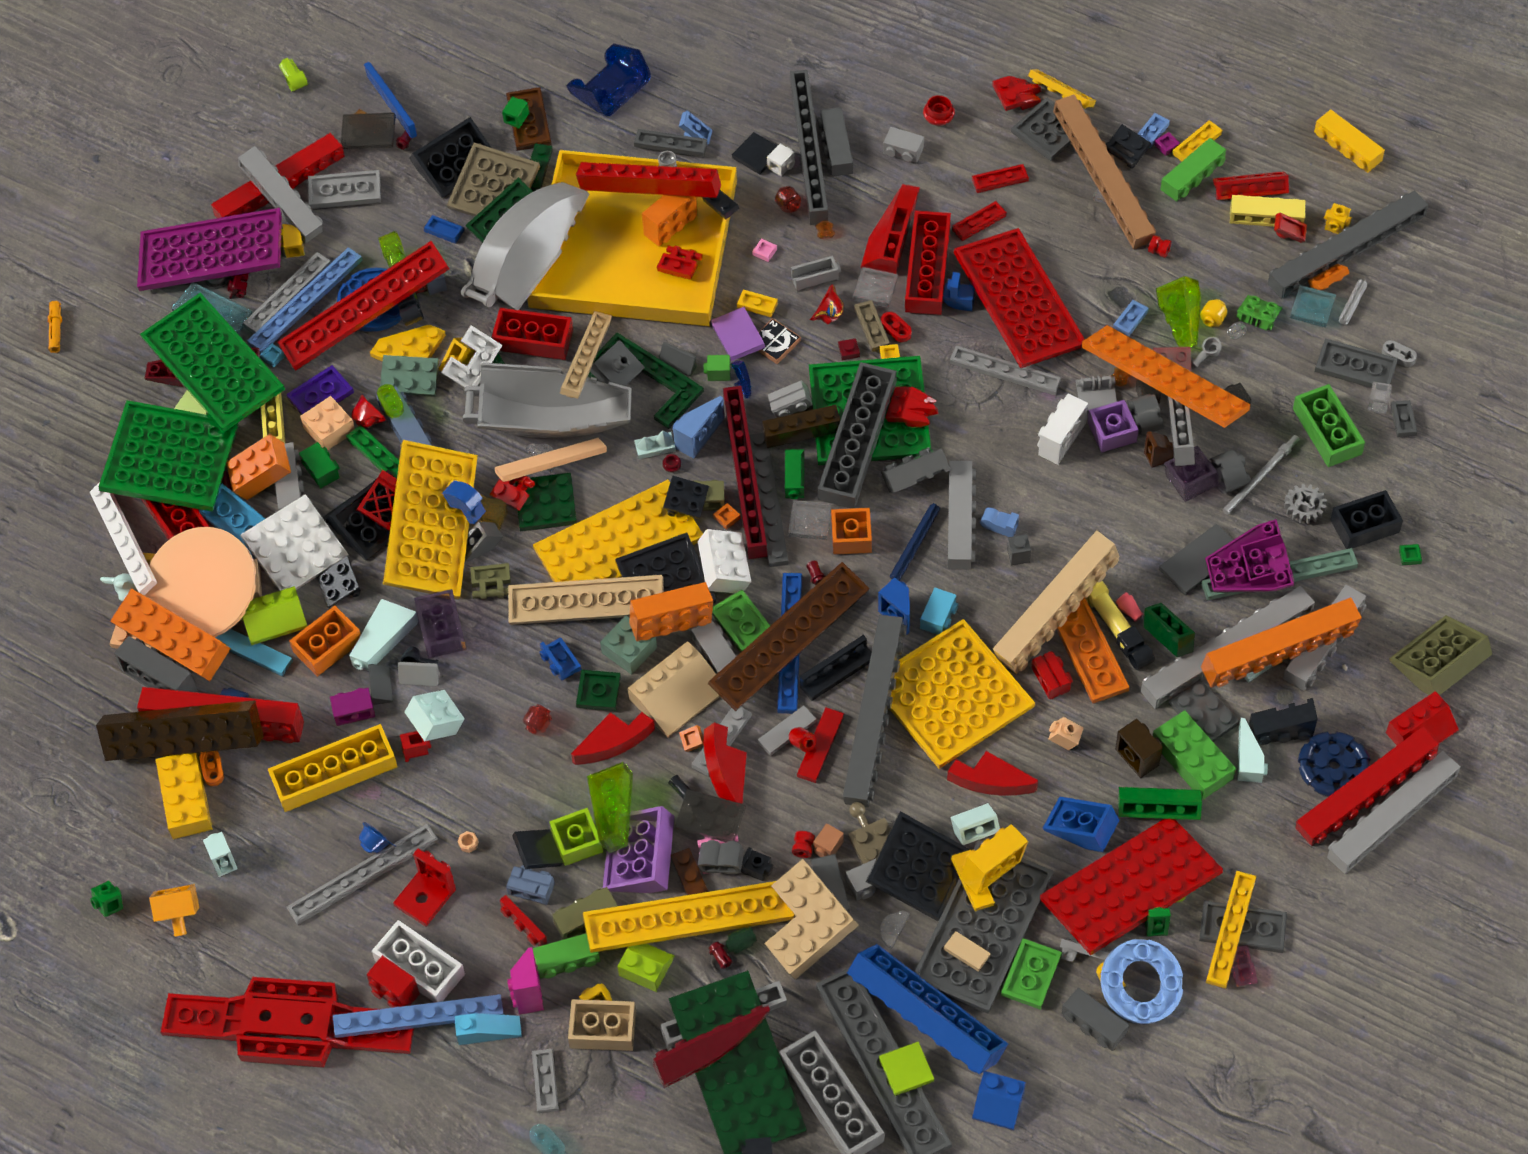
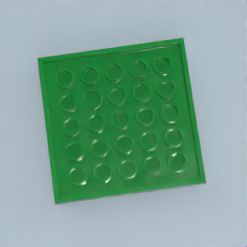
[809,356,931,465]
[98,400,238,512]

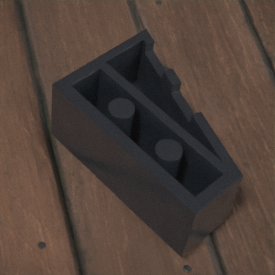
[1249,698,1318,745]

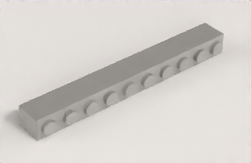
[1141,586,1315,709]

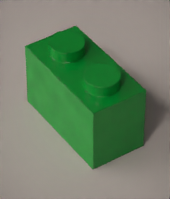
[299,442,340,489]

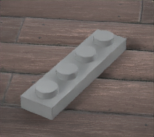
[691,707,752,777]

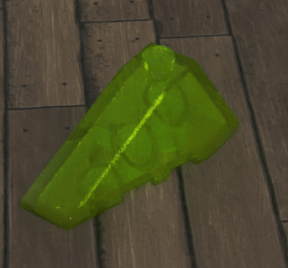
[1156,276,1201,348]

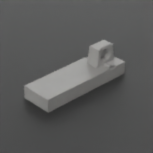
[1060,937,1111,962]

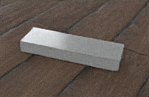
[758,705,817,756]
[532,1048,559,1113]

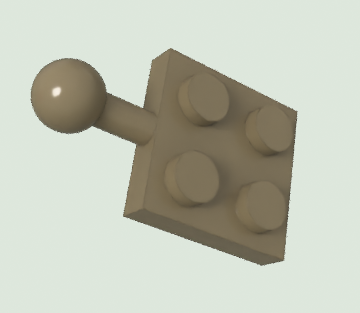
[848,802,891,864]

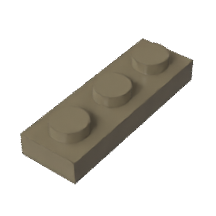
[854,300,890,352]

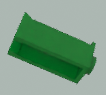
[785,449,805,500]

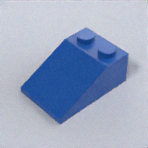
[1043,796,1120,852]

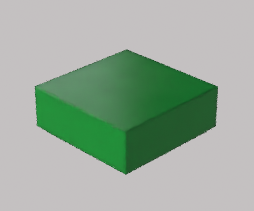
[1399,544,1422,565]

